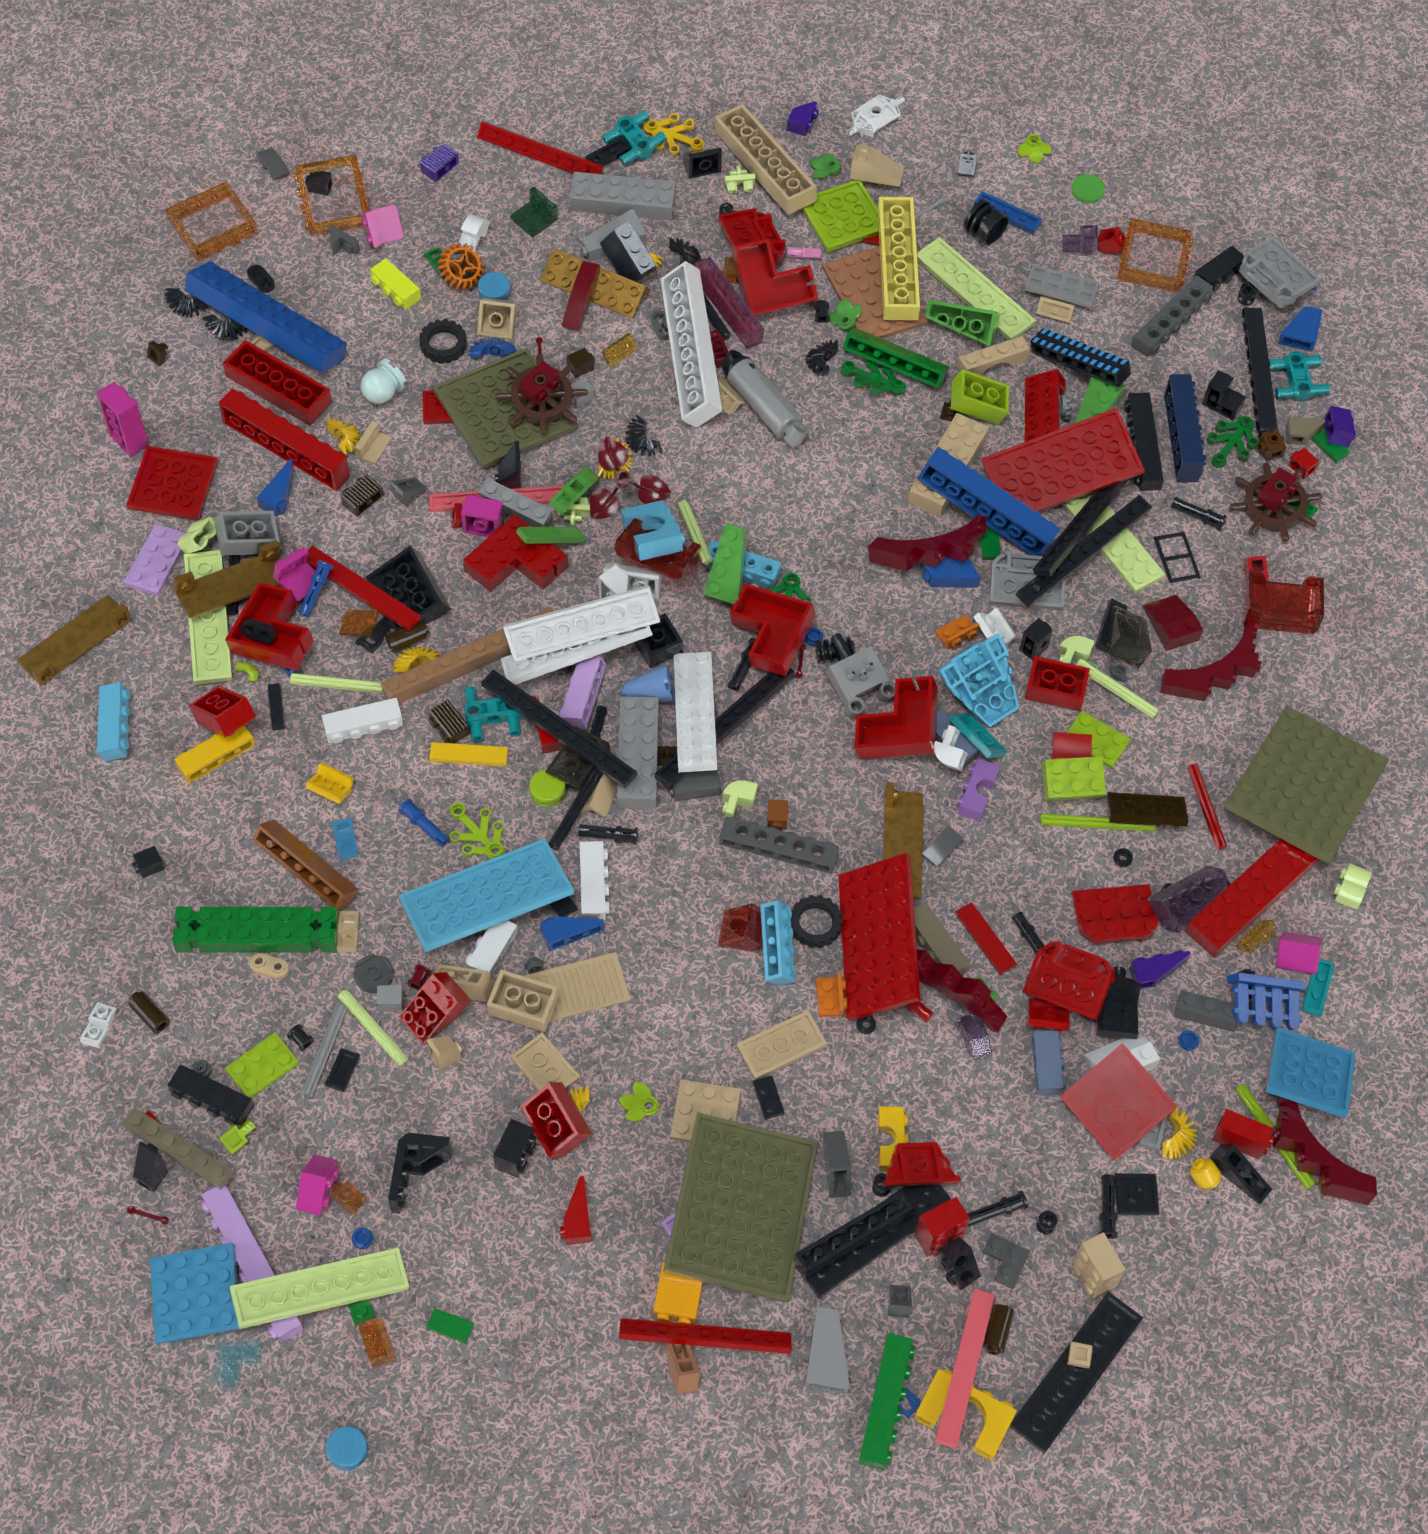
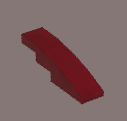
[562,261,600,331]

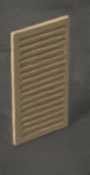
[524,952,631,1028]

